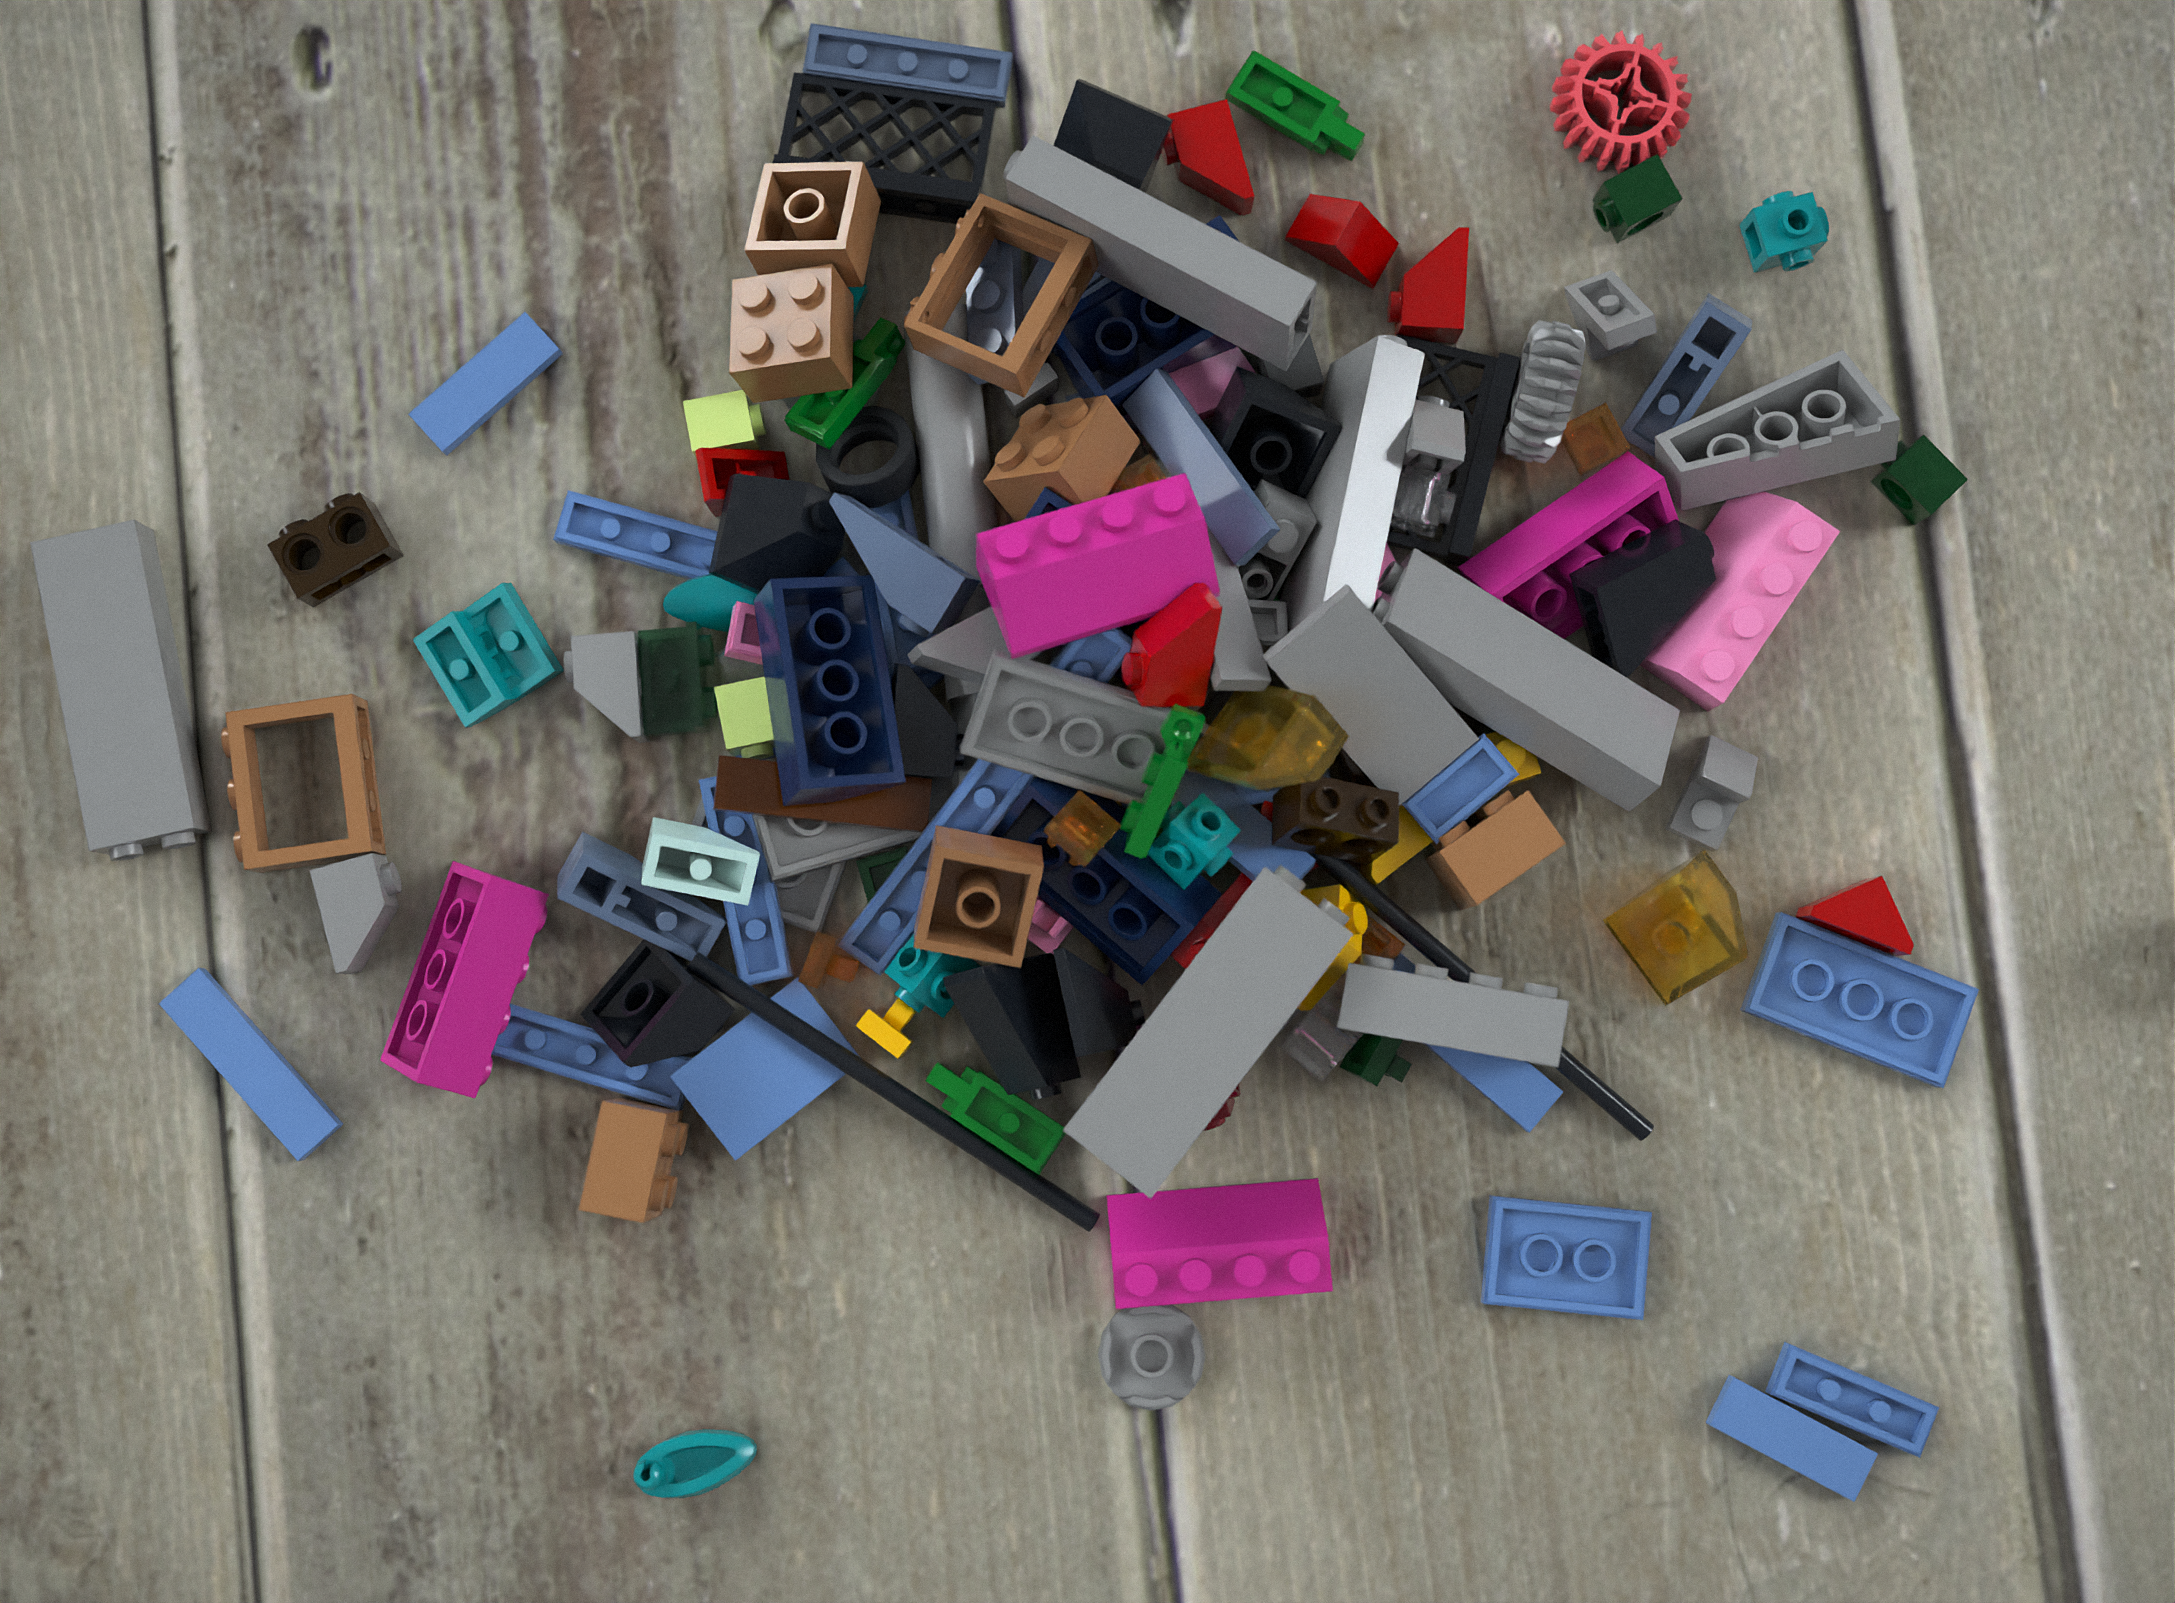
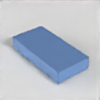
[1402,733,1519,844]

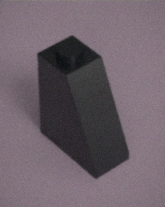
[1569,519,1716,677]
[943,953,1081,1100]

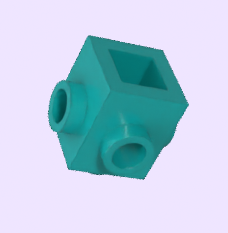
[1739,191,1829,273]
[1147,792,1241,890]
[884,934,981,1018]

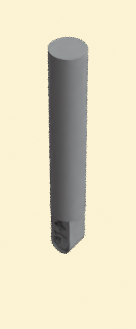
[902,303,998,783]

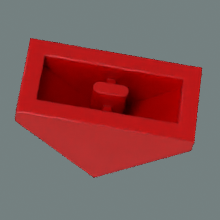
[1284,194,1399,289]
[695,447,789,517]
[1795,876,1914,956]

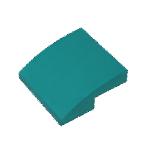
[413,583,564,728]

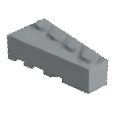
[1655,350,1900,511]
[1337,954,1569,1067]

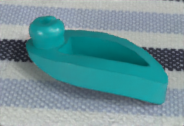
[663,574,758,632]
[633,1429,757,1498]

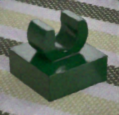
[1339,1032,1412,1086]

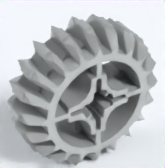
[1499,320,1586,464]

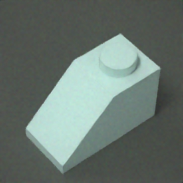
[641,817,760,906]

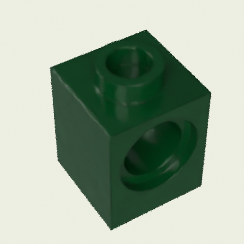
[1592,154,1683,243]
[1870,435,1968,525]

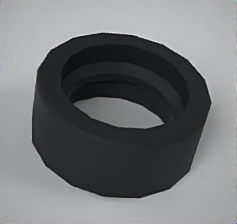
[816,405,920,508]

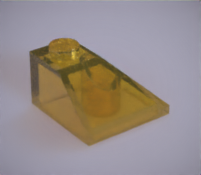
[1186,685,1350,790]
[1602,849,1749,1006]

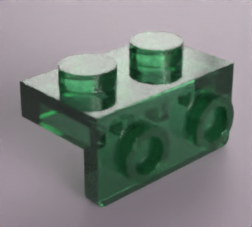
[638,621,718,737]

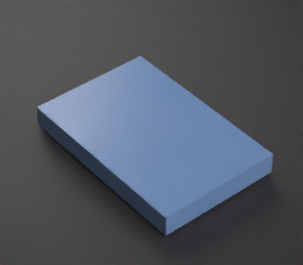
[670,977,861,1161]
[1481,1195,1652,1320]

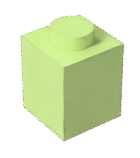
[683,390,767,457]
[714,676,775,760]

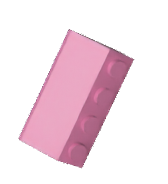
[1640,491,1840,712]

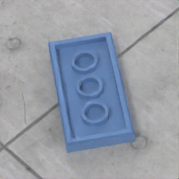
[1740,912,1979,1088]

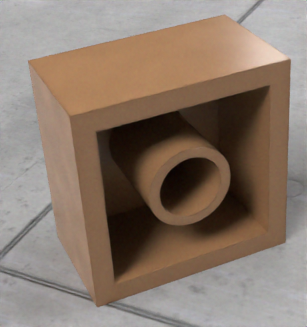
[744,161,881,287]
[729,263,854,403]
[983,395,1141,522]
[1425,790,1566,911]
[913,825,1044,968]
[579,1098,689,1223]

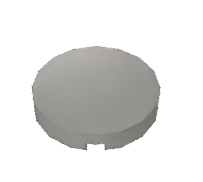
[1098,1304,1205,1410]

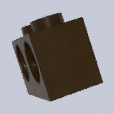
[267,492,404,608]
[1272,772,1399,864]

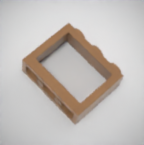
[904,193,1099,398]
[221,694,386,873]

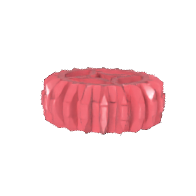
[1550,31,1692,174]

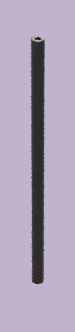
[1307,852,1654,1141]
[687,952,1100,1232]

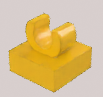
[856,998,917,1059]

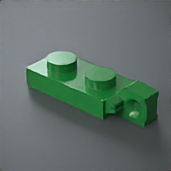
[1225,51,1365,162]
[784,317,905,449]
[1120,704,1205,859]
[925,1062,1066,1175]

